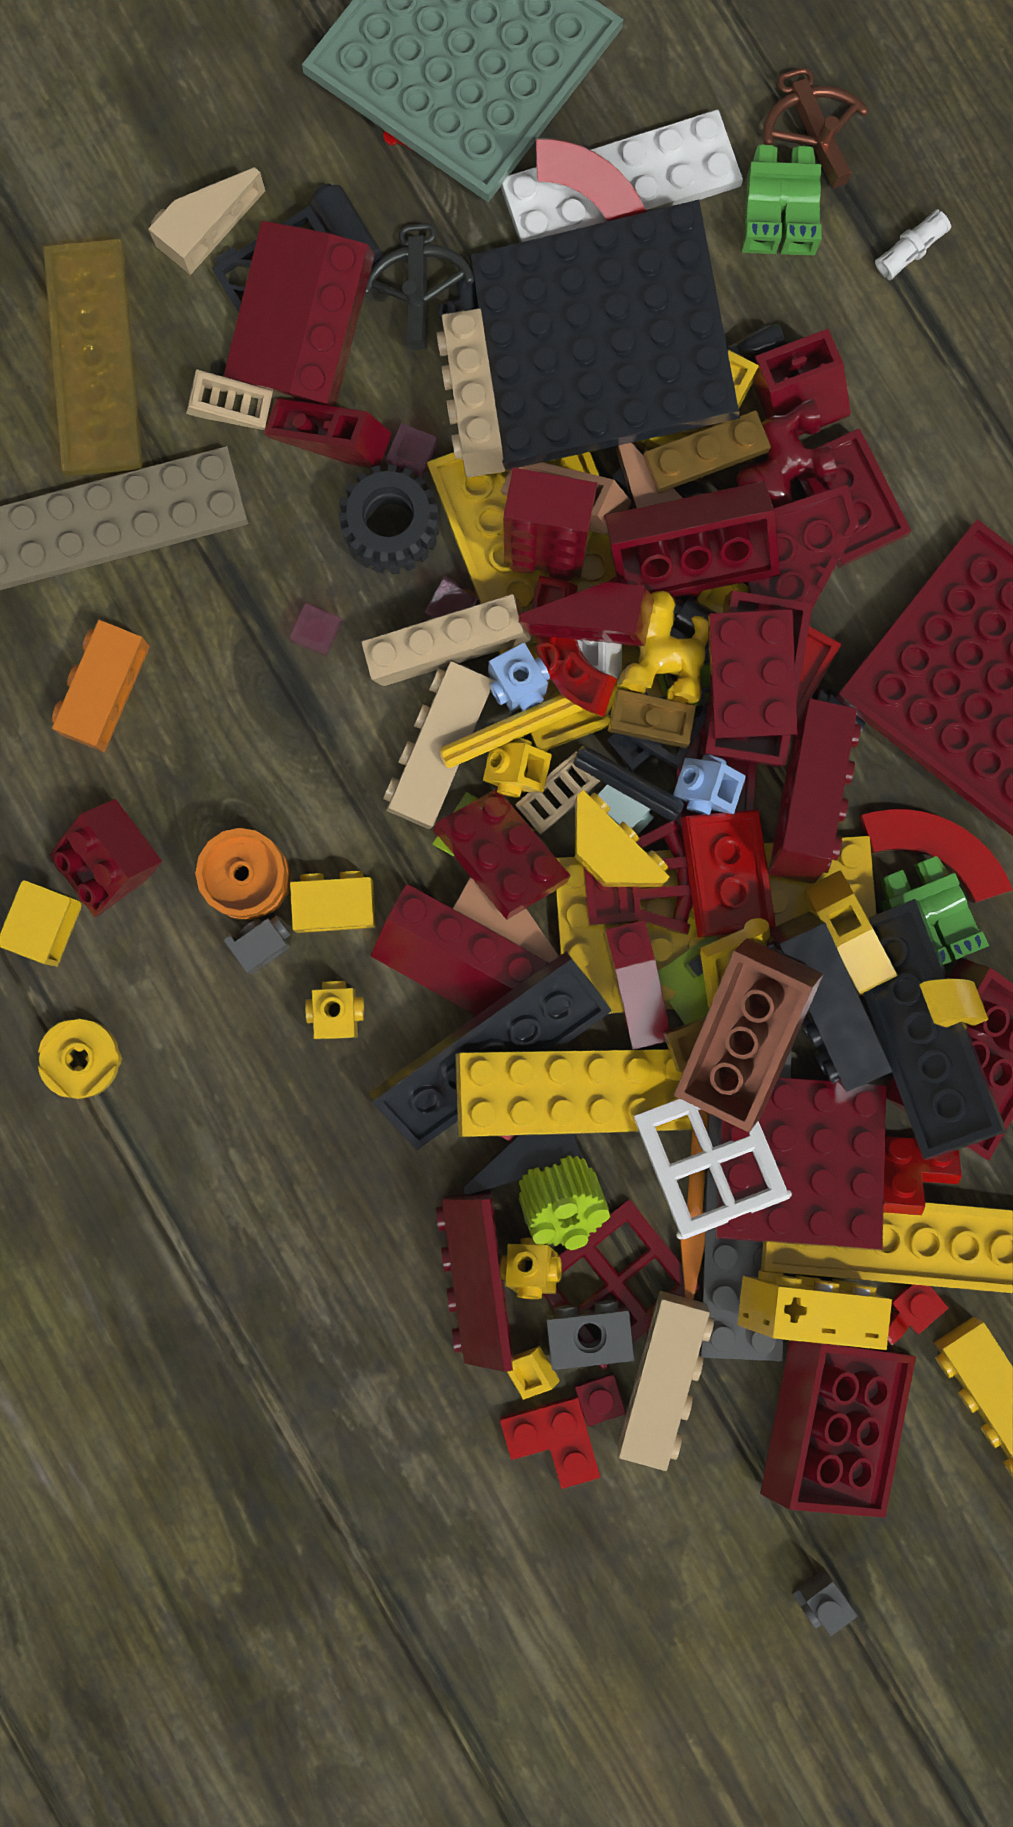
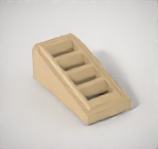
[186,369,273,430]
[515,752,601,835]

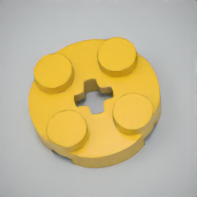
[38,1019,122,1099]

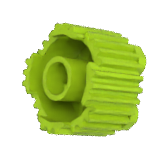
[519,1156,610,1250]

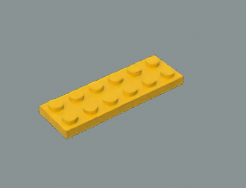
[456,1050,694,1137]

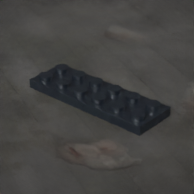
[863,899,1007,1160]
[369,951,612,1150]

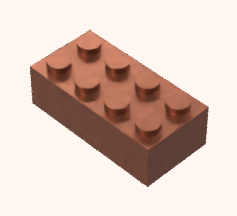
[674,938,824,1133]

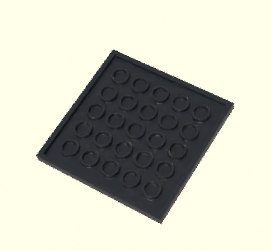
[471,199,740,470]

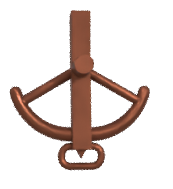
[763,68,868,189]

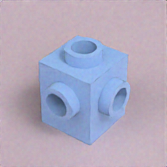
[488,643,550,713]
[673,755,746,815]

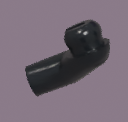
[438,274,477,321]

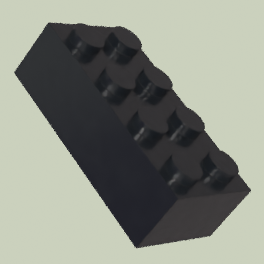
[767,911,892,1092]

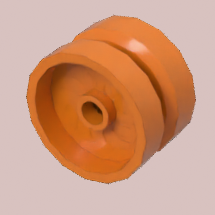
[195,828,291,921]

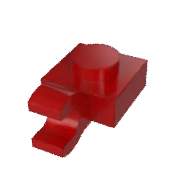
[887,1284,948,1345]

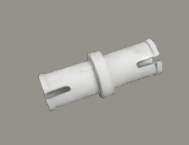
[875,209,951,280]

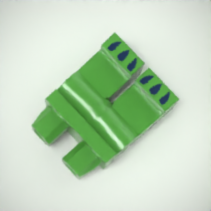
[741,145,821,256]
[880,856,989,965]

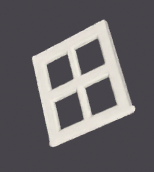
[633,1099,792,1240]

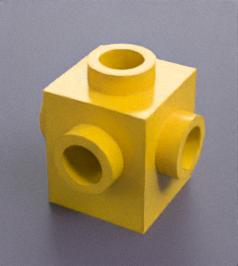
[483,738,552,797]
[306,981,364,1039]
[501,1238,562,1299]

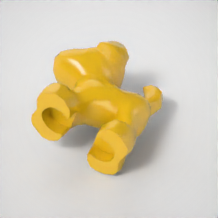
[617,591,709,705]

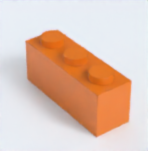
[52,619,150,753]

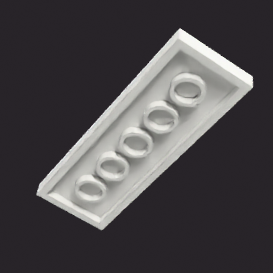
[501,110,743,242]

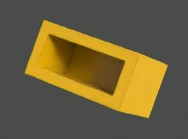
[290,871,376,933]

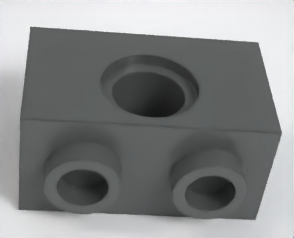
[546,1300,634,1370]

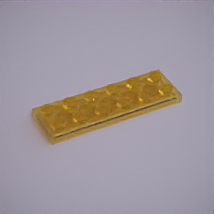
[43,239,143,477]

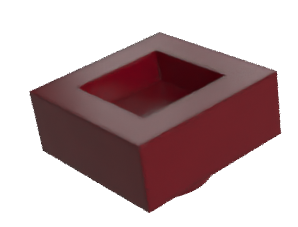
[575,1372,626,1427]

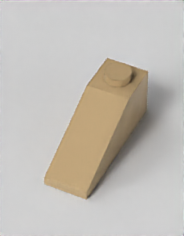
[149,167,265,275]

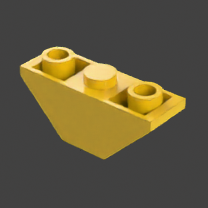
[575,790,670,887]
[804,870,897,994]

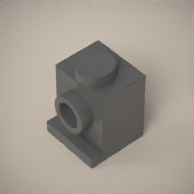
[224,916,291,975]
[792,1568,858,1636]

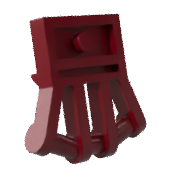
[583,820,693,935]

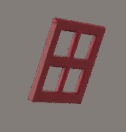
[542,1198,700,1369]

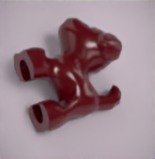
[736,399,837,508]

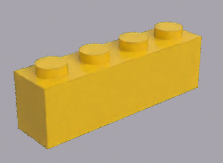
[934,1317,1013,1477]

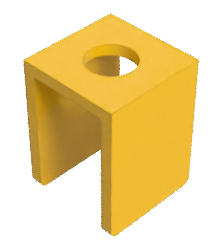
[0,881,82,967]

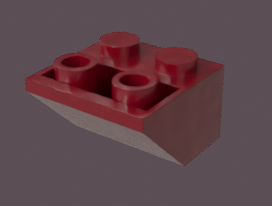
[753,328,851,436]
[49,799,163,917]

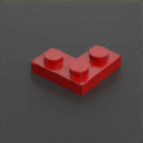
[883,1136,962,1216]
[500,1395,600,1489]

